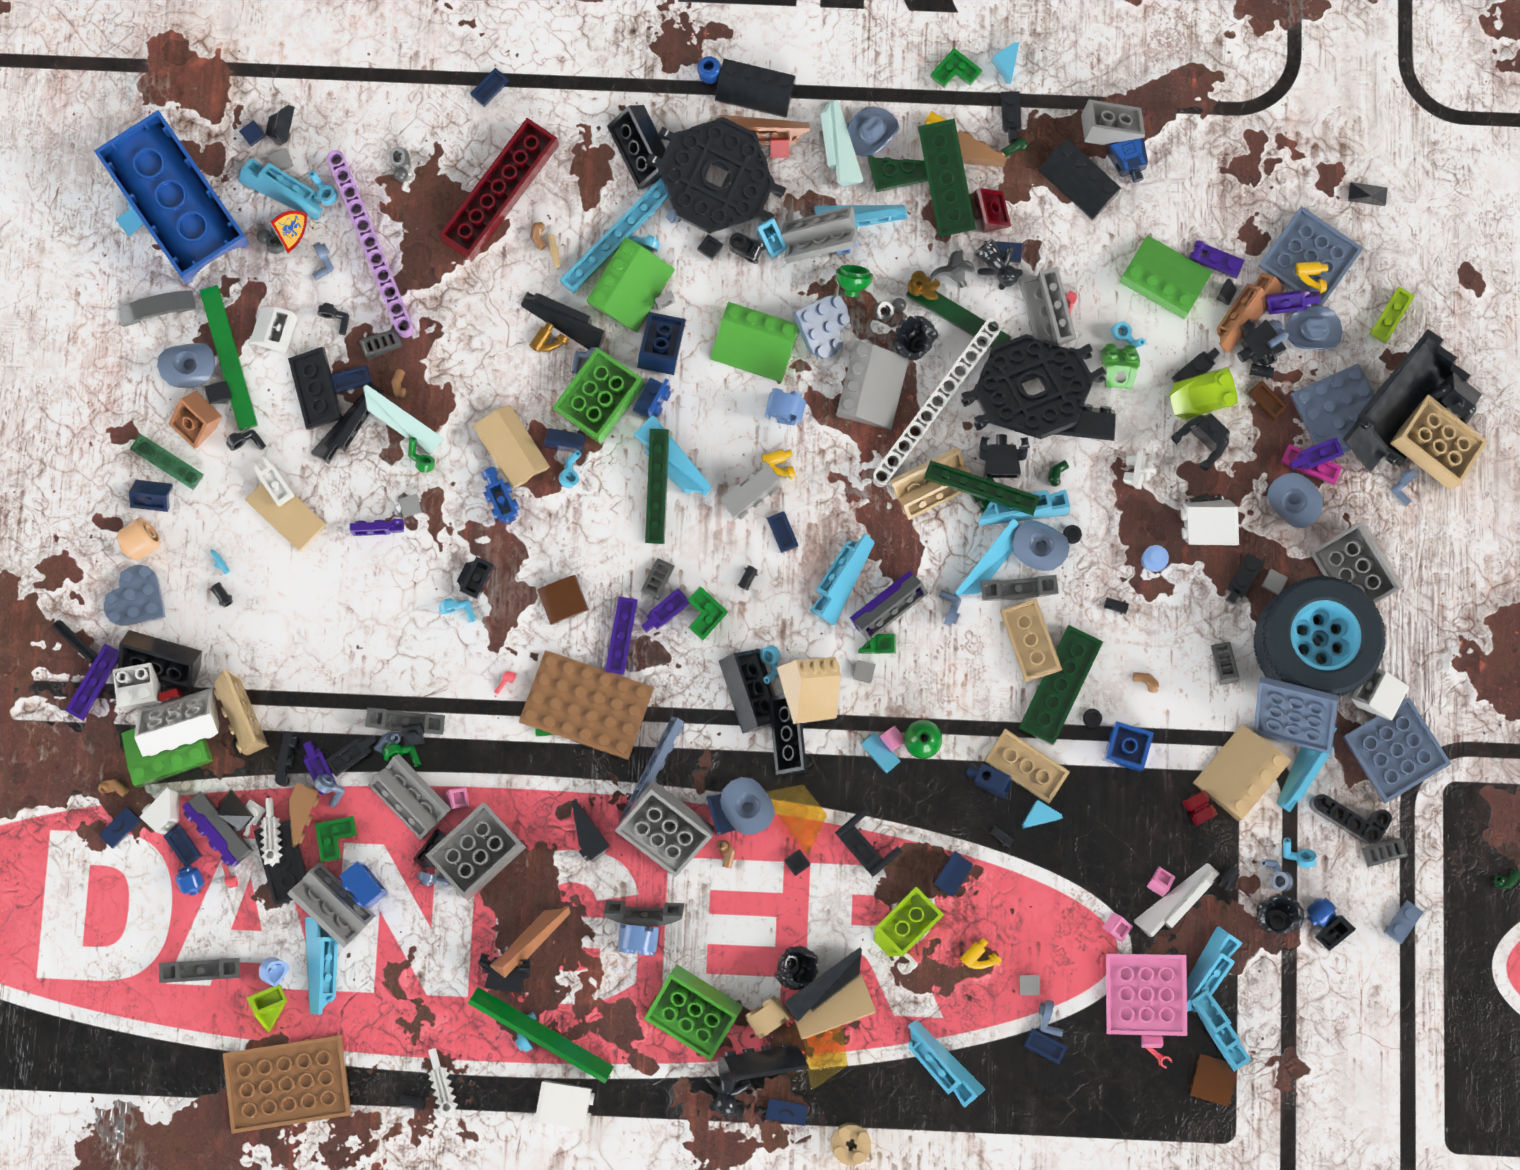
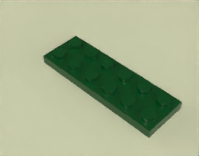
[918,118,976,238]
[1018,625,1103,745]

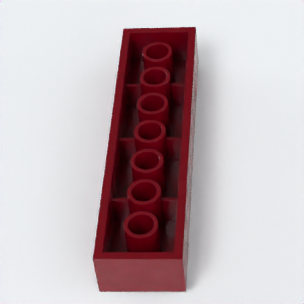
[439,118,559,262]

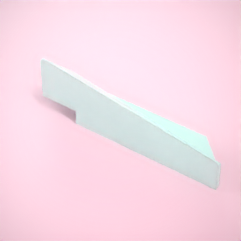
[820,100,863,187]
[363,385,444,455]

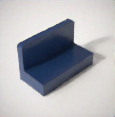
[544,428,586,454]
[129,480,173,512]
[706,793,736,836]
[933,851,973,897]

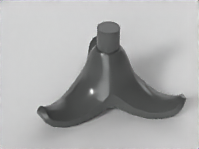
[929,249,975,288]

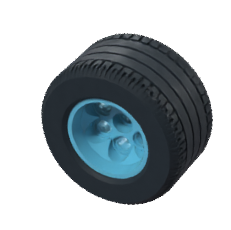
[1253,576,1386,698]

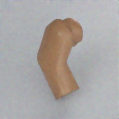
[530,222,547,251]
[391,369,407,398]
[1133,672,1159,693]
[98,779,129,797]
[717,840,735,869]

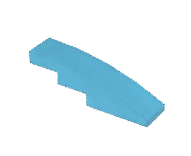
[1191,990,1252,1072]

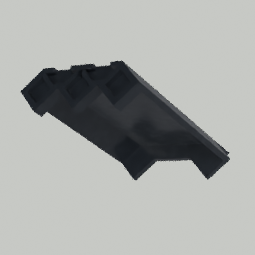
[1343,329,1471,473]

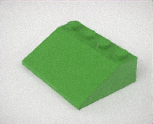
[1119,235,1212,319]
[586,237,675,333]
[710,302,799,383]
[552,348,646,444]
[122,728,213,788]
[644,965,744,1061]

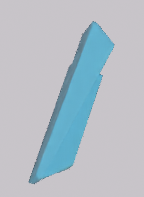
[978,489,1070,526]
[954,519,1020,596]
[1277,727,1337,812]

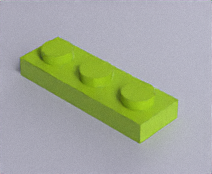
[1369,286,1415,344]

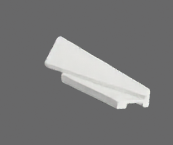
[1134,863,1220,937]

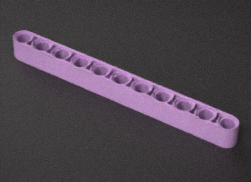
[327,150,414,338]

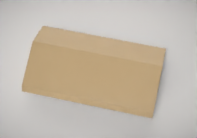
[472,405,550,488]
[890,447,972,520]

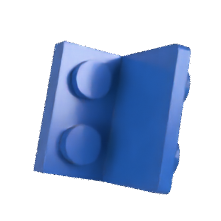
[633,377,672,419]

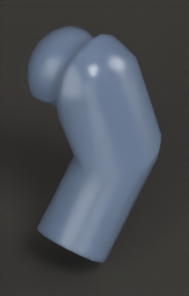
[373,732,401,754]

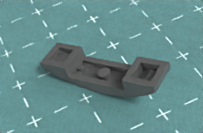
[118,290,196,327]
[980,575,1059,601]
[365,707,445,735]
[604,900,684,927]
[159,958,240,983]

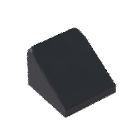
[1217,278,1237,305]
[204,381,232,404]

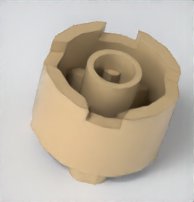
[746,995,792,1040]
[830,1123,871,1165]

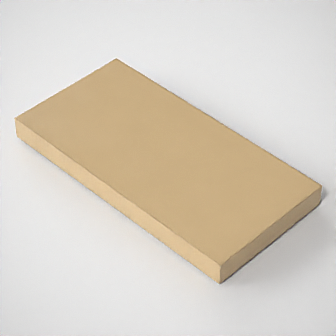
[245,483,327,552]
[1000,598,1062,683]
[984,729,1070,804]
[794,975,876,1040]

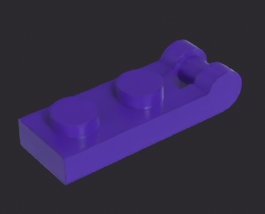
[1189,240,1245,279]

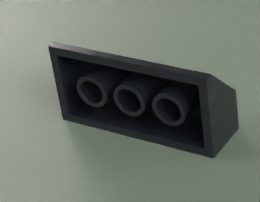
[715,58,796,118]
[607,105,666,190]
[1038,138,1121,221]
[1054,404,1116,441]
[118,630,202,694]
[719,649,776,734]
[769,694,807,775]
[718,1042,809,1081]

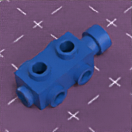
[481,467,520,524]

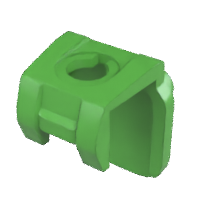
[1100,344,1140,389]

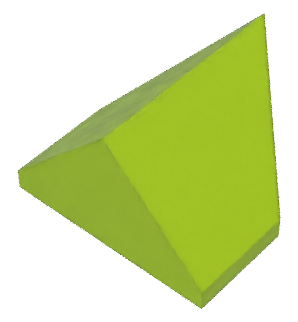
[247,984,288,1033]

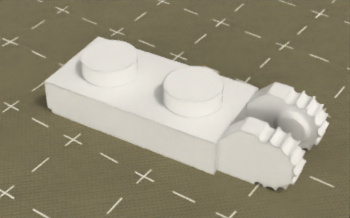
[251,454,295,507]

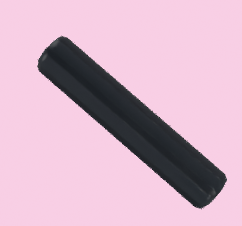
[52,620,97,664]

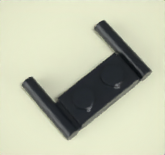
[835,807,902,877]

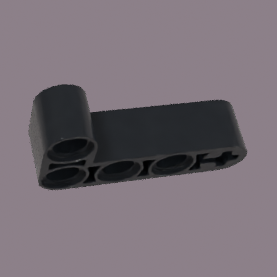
[1309,794,1392,845]

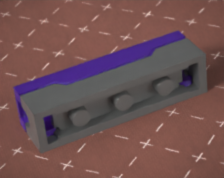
[850,570,928,641]
[182,791,253,867]

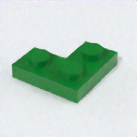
[930,48,983,88]
[687,586,728,640]
[315,816,358,863]

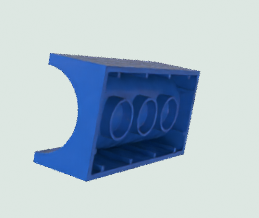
[94,110,250,285]

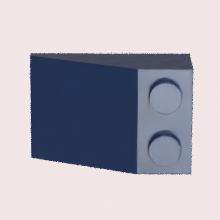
[637,312,686,375]

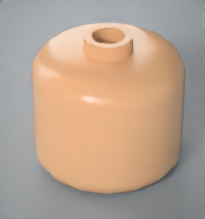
[117,518,160,561]

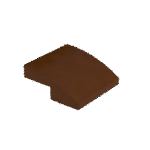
[537,575,589,625]
[1190,1054,1238,1107]

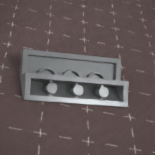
[781,206,858,263]
[1019,267,1076,346]
[368,754,451,840]
[287,862,376,948]

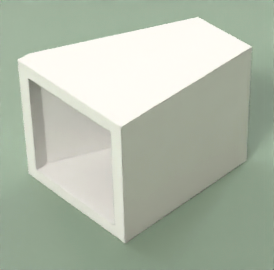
[1181,500,1239,545]
[535,1080,595,1129]

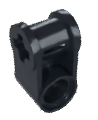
[729,233,766,264]

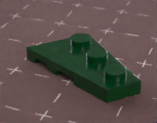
[867,156,928,193]

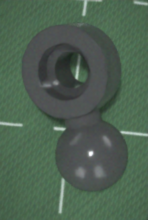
[390,147,409,182]
[257,229,285,254]
[874,298,906,320]

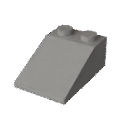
[1081,99,1145,145]

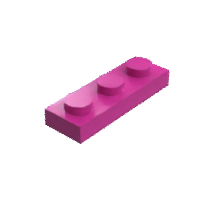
[1281,444,1342,485]

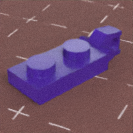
[1266,290,1321,315]
[1289,437,1344,470]
[350,518,404,536]
[641,588,690,633]
[303,741,338,795]

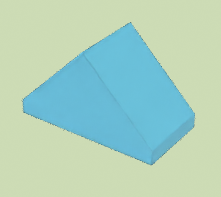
[992,42,1019,84]
[757,217,787,258]
[1022,800,1063,828]

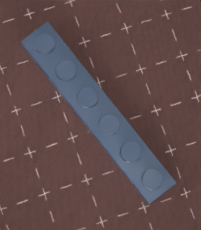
[619,717,684,821]

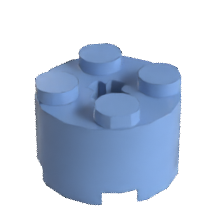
[765,388,806,425]
[617,924,659,956]

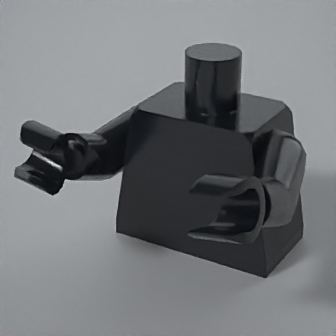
[1237,319,1287,366]
[1417,372,1482,424]
[1171,413,1230,471]
[979,434,1030,478]
[478,946,530,993]

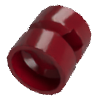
[1182,790,1218,826]

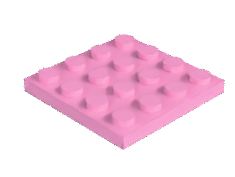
[1106,954,1187,1036]

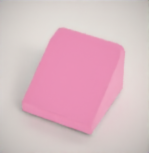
[880,726,904,752]
[443,787,470,810]
[1147,867,1175,897]
[1102,913,1133,942]
[1141,1035,1163,1048]

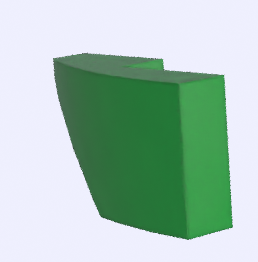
[858,633,896,654]

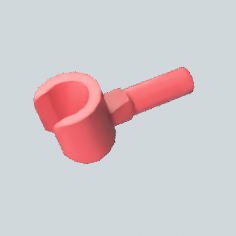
[1066,291,1077,315]
[494,671,516,694]
[221,862,238,888]
[1146,1048,1172,1068]

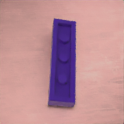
[605,596,638,675]
[65,644,119,721]

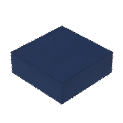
[239,120,266,147]

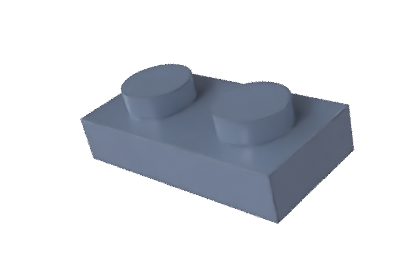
[1384,900,1423,944]

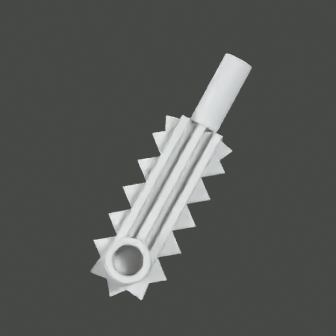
[259,798,282,867]
[428,1048,458,1118]

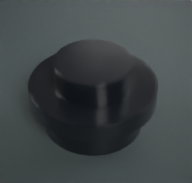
[1063,525,1082,544]
[1083,709,1102,728]

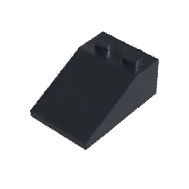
[572,799,612,863]

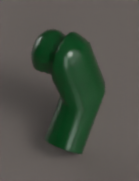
[1001,138,1028,157]
[1048,460,1069,487]
[1493,869,1520,889]

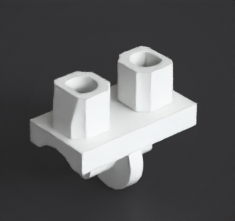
[1123,451,1156,490]

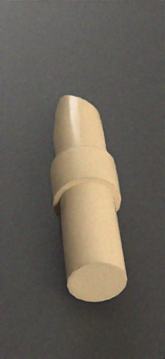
[547,234,561,269]

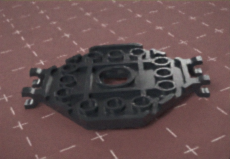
[645,117,787,234]
[961,334,1106,439]

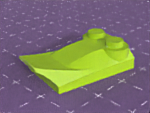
[1169,367,1238,420]
[873,887,944,957]

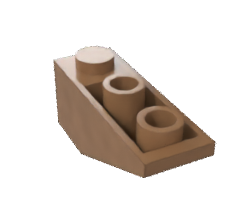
[958,130,1007,167]
[288,782,320,848]

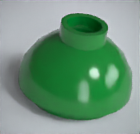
[836,265,873,297]
[904,720,942,759]

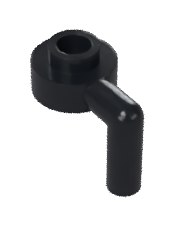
[317,303,349,335]
[226,429,266,451]

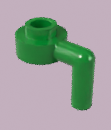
[408,437,435,473]
[382,743,421,767]

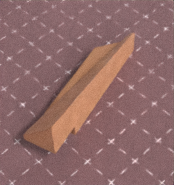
[719,115,810,145]
[1217,272,1284,353]
[490,906,570,978]

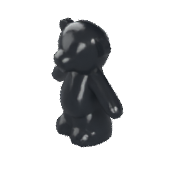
[974,239,1023,290]
[705,1065,751,1115]

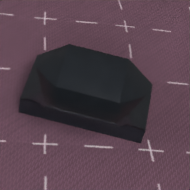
[265,105,295,146]
[457,556,494,600]

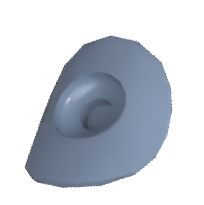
[847,106,899,157]
[1286,305,1343,350]
[157,343,215,388]
[1267,473,1323,528]
[1013,520,1070,571]
[720,777,775,835]

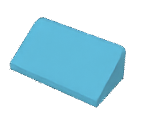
[861,732,901,774]

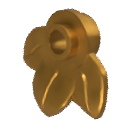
[907,271,940,300]

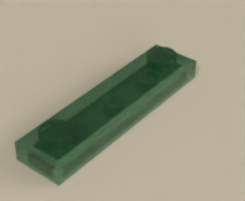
[130,434,204,491]

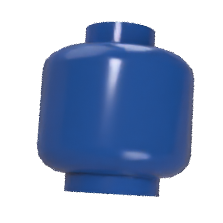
[697,56,721,84]
[175,865,204,896]
[1307,897,1337,927]

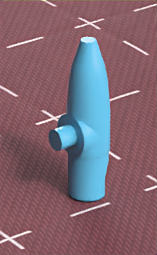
[210,549,230,574]

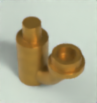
[529,322,569,353]

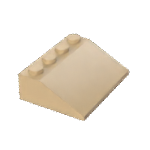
[1390,395,1488,490]
[777,657,841,724]
[213,669,269,756]
[1193,724,1292,821]

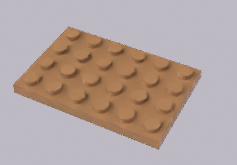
[519,650,654,761]
[223,1035,352,1134]

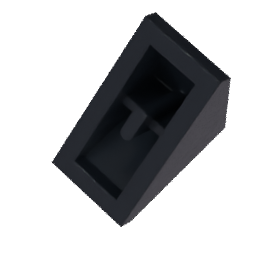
[1315,915,1356,951]

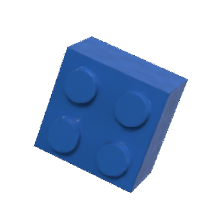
[1103,721,1154,772]
[339,861,388,908]

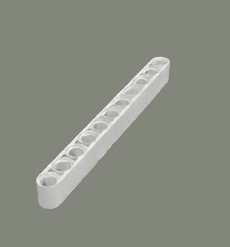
[872,317,1002,487]

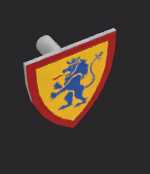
[269,210,307,254]

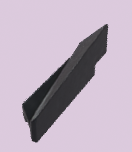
[521,292,606,350]
[311,384,384,464]
[785,947,862,1022]

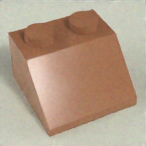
[168,391,222,449]

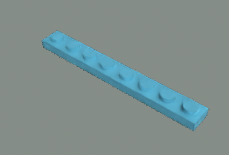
[560,178,669,294]

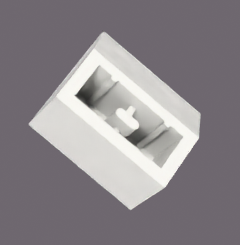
[250,307,297,353]
[113,663,163,710]
[1351,668,1409,721]
[140,788,180,835]

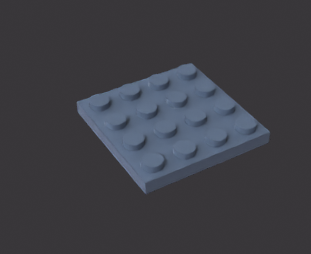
[1258,206,1363,306]
[1289,363,1375,453]
[1254,677,1339,754]
[1342,697,1451,804]

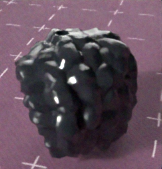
[893,316,938,361]
[1256,893,1305,935]
[774,946,819,990]

